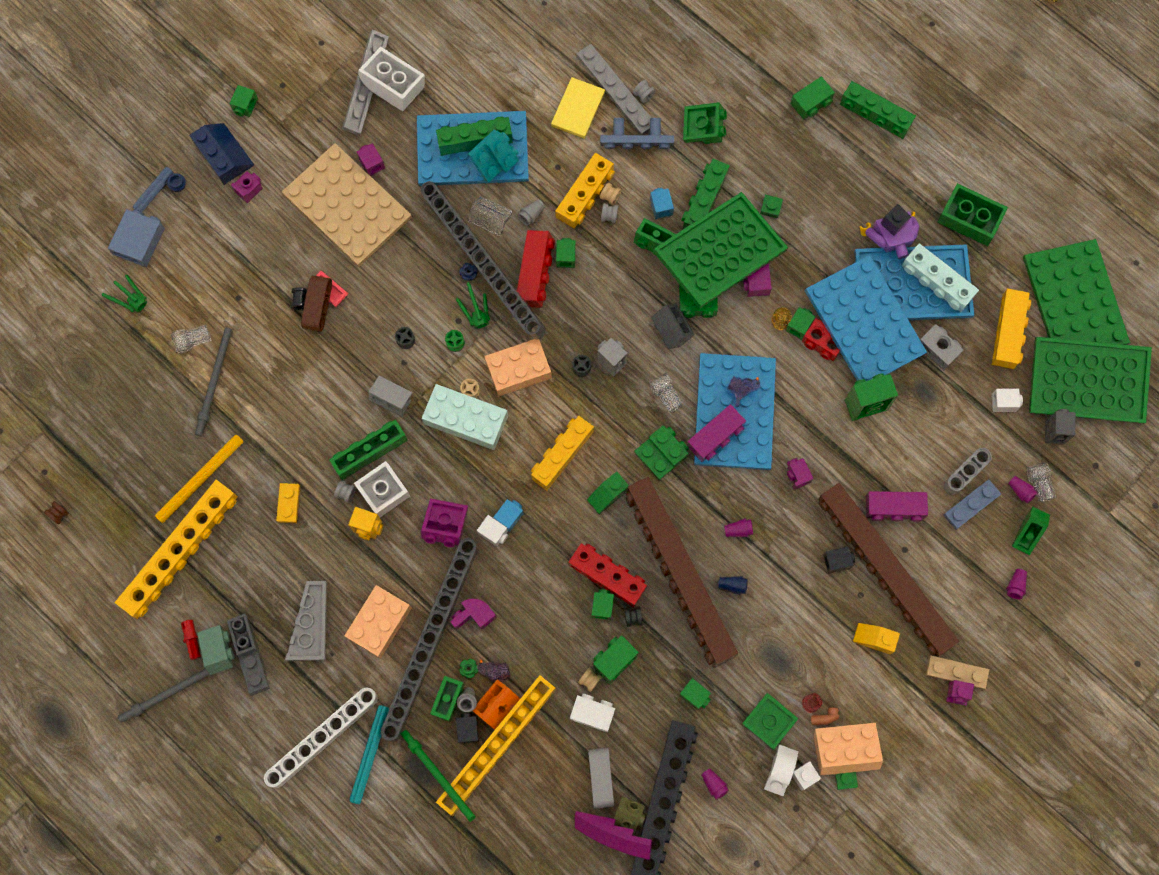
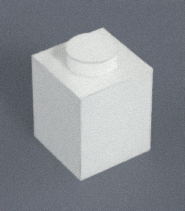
[992,389,1023,412]
[477,515,508,547]
[792,761,821,791]

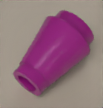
[1008,476,1038,504]
[724,518,754,537]
[1006,569,1027,600]
[701,768,729,800]

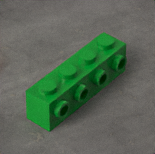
[840,81,916,139]
[436,116,513,156]
[681,159,730,230]
[634,218,676,256]
[329,419,408,480]

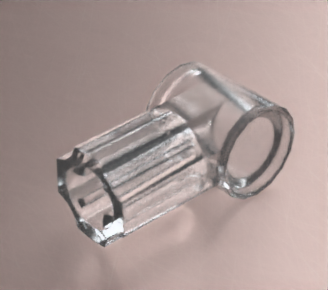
[171,324,212,353]
[649,373,683,413]
[1026,462,1057,503]

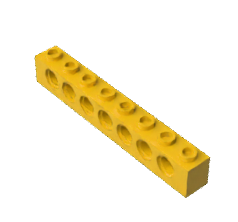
[114,480,238,619]
[436,675,556,816]

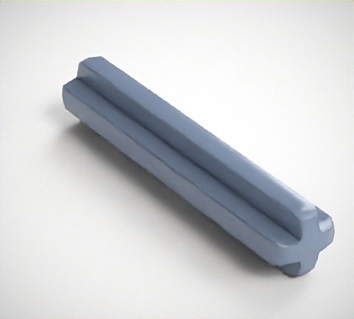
[132,167,174,212]

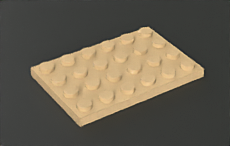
[282,143,412,267]

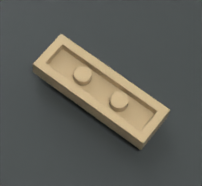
[926,655,989,689]

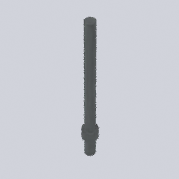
[195,327,232,436]
[118,669,210,723]

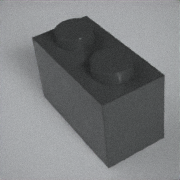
[651,303,695,349]
[1045,409,1076,444]

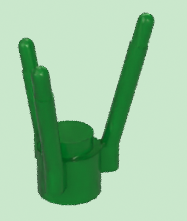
[102,275,147,313]
[456,282,490,329]

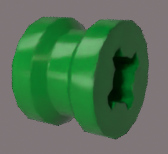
[445,330,465,352]

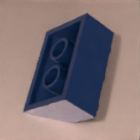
[189,123,254,185]

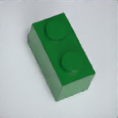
[790,76,835,120]
[430,676,465,722]

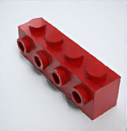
[515,230,555,308]
[568,543,647,608]

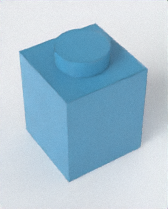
[650,188,674,219]
[493,499,524,532]

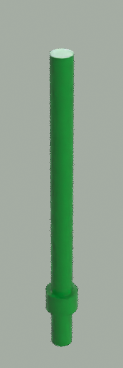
[401,730,476,822]

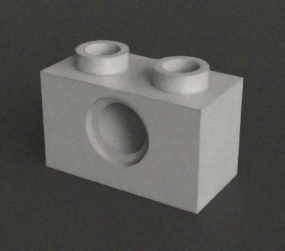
[920,324,963,370]

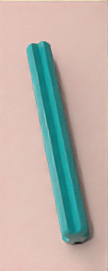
[349,705,389,804]

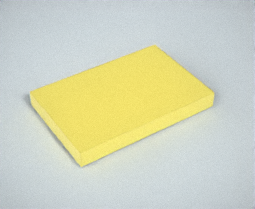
[551,77,605,139]

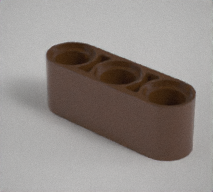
[301,275,332,332]

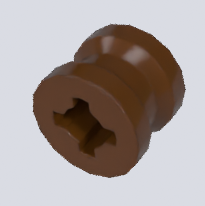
[44,501,69,525]

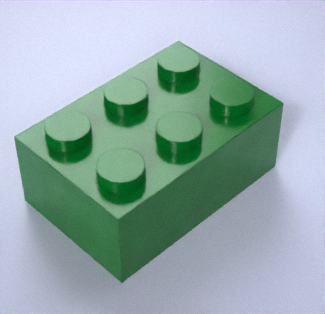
[937,183,1008,246]
[844,373,898,421]

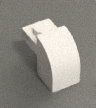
[764,745,798,796]

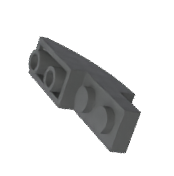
[227,614,270,696]

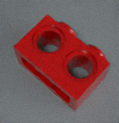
[802,318,840,362]

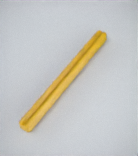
[155,435,243,523]

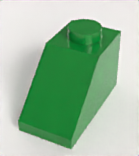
[587,471,629,514]
[1012,506,1050,555]

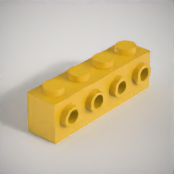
[555,153,615,228]
[991,288,1031,369]
[531,416,594,491]

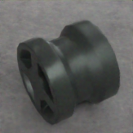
[395,327,415,349]
[572,355,591,377]
[624,606,642,627]

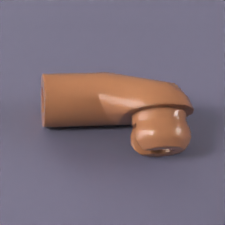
[811,708,840,725]

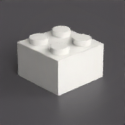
[354,461,410,517]

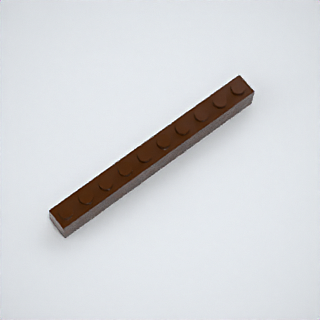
[818,482,960,657]

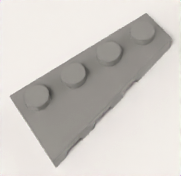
[285,581,327,661]

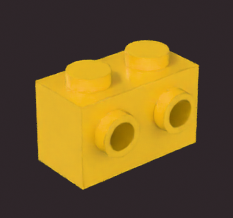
[348,507,383,541]

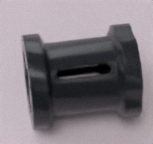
[291,287,307,311]

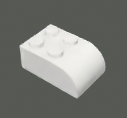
[358,46,425,111]

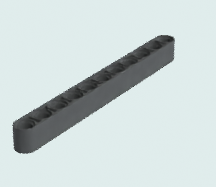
[421,181,546,339]
[381,538,477,742]

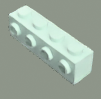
[902,243,979,312]

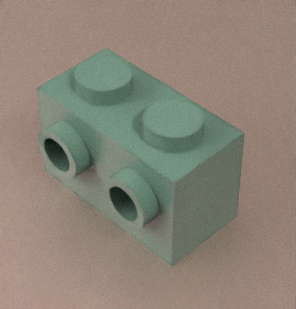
[197,625,234,675]

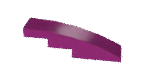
[575,811,652,860]

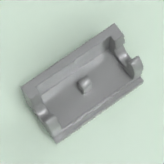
[368,376,412,417]

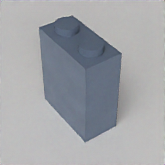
[108,209,165,267]

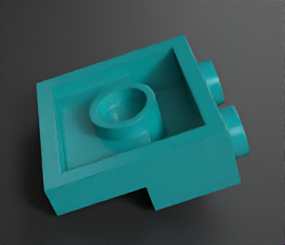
[468,130,519,183]

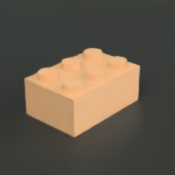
[485,339,552,397]
[344,585,412,659]
[813,723,883,775]

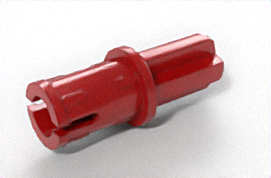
[181,620,200,660]

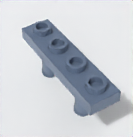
[600,118,674,149]

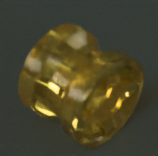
[771,307,792,330]

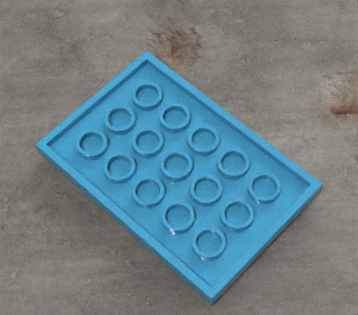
[417,111,529,186]
[854,245,974,320]
[804,255,927,381]
[694,353,776,470]

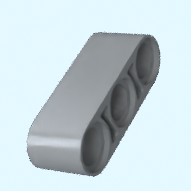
[944,448,992,495]
[588,748,614,809]

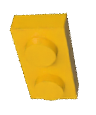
[276,483,300,523]

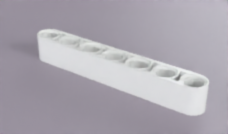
[264,688,378,788]

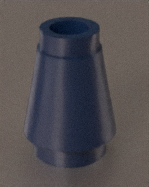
[718,576,748,595]

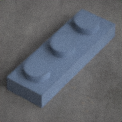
[944,479,1001,530]

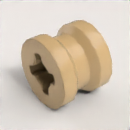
[600,183,621,206]
[460,378,480,399]
[578,667,602,692]

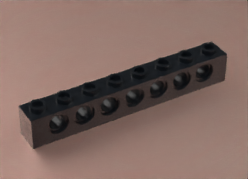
[630,720,698,875]

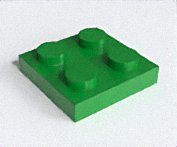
[742,693,799,750]

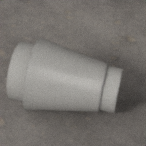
[518,199,545,226]
[457,687,477,712]

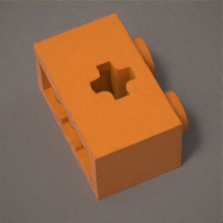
[472,679,520,730]

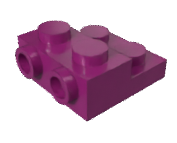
[421,498,468,548]

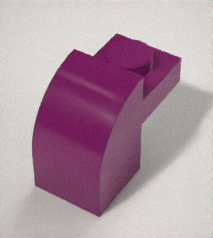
[450,599,497,630]

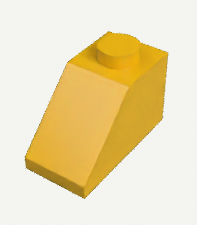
[853,623,900,655]

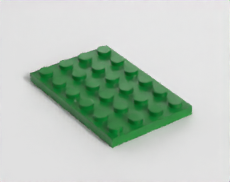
[653,192,788,309]
[1023,239,1130,345]
[1029,337,1152,424]

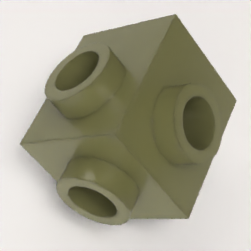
[614,797,646,833]

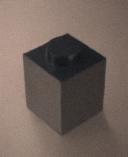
[880,204,911,236]
[823,547,855,574]
[456,713,479,744]

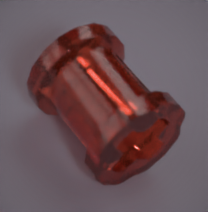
[802,693,822,713]

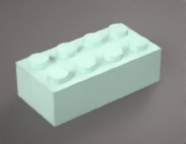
[421,384,508,450]

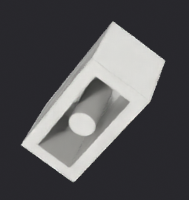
[570,694,615,733]

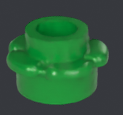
[459,659,479,678]

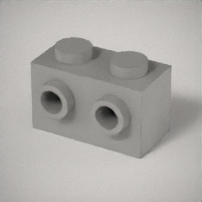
[597,338,628,377]

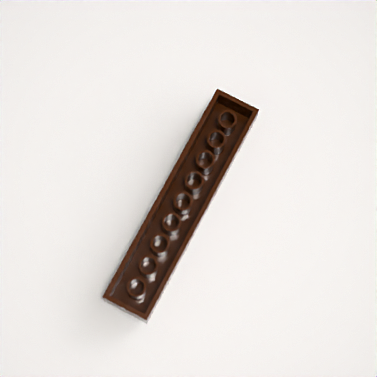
[625,476,738,668]

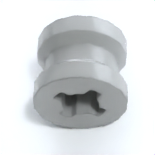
[633,80,656,104]
[601,203,618,224]
[334,480,356,503]

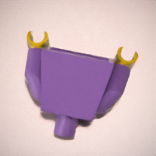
[860,211,920,259]

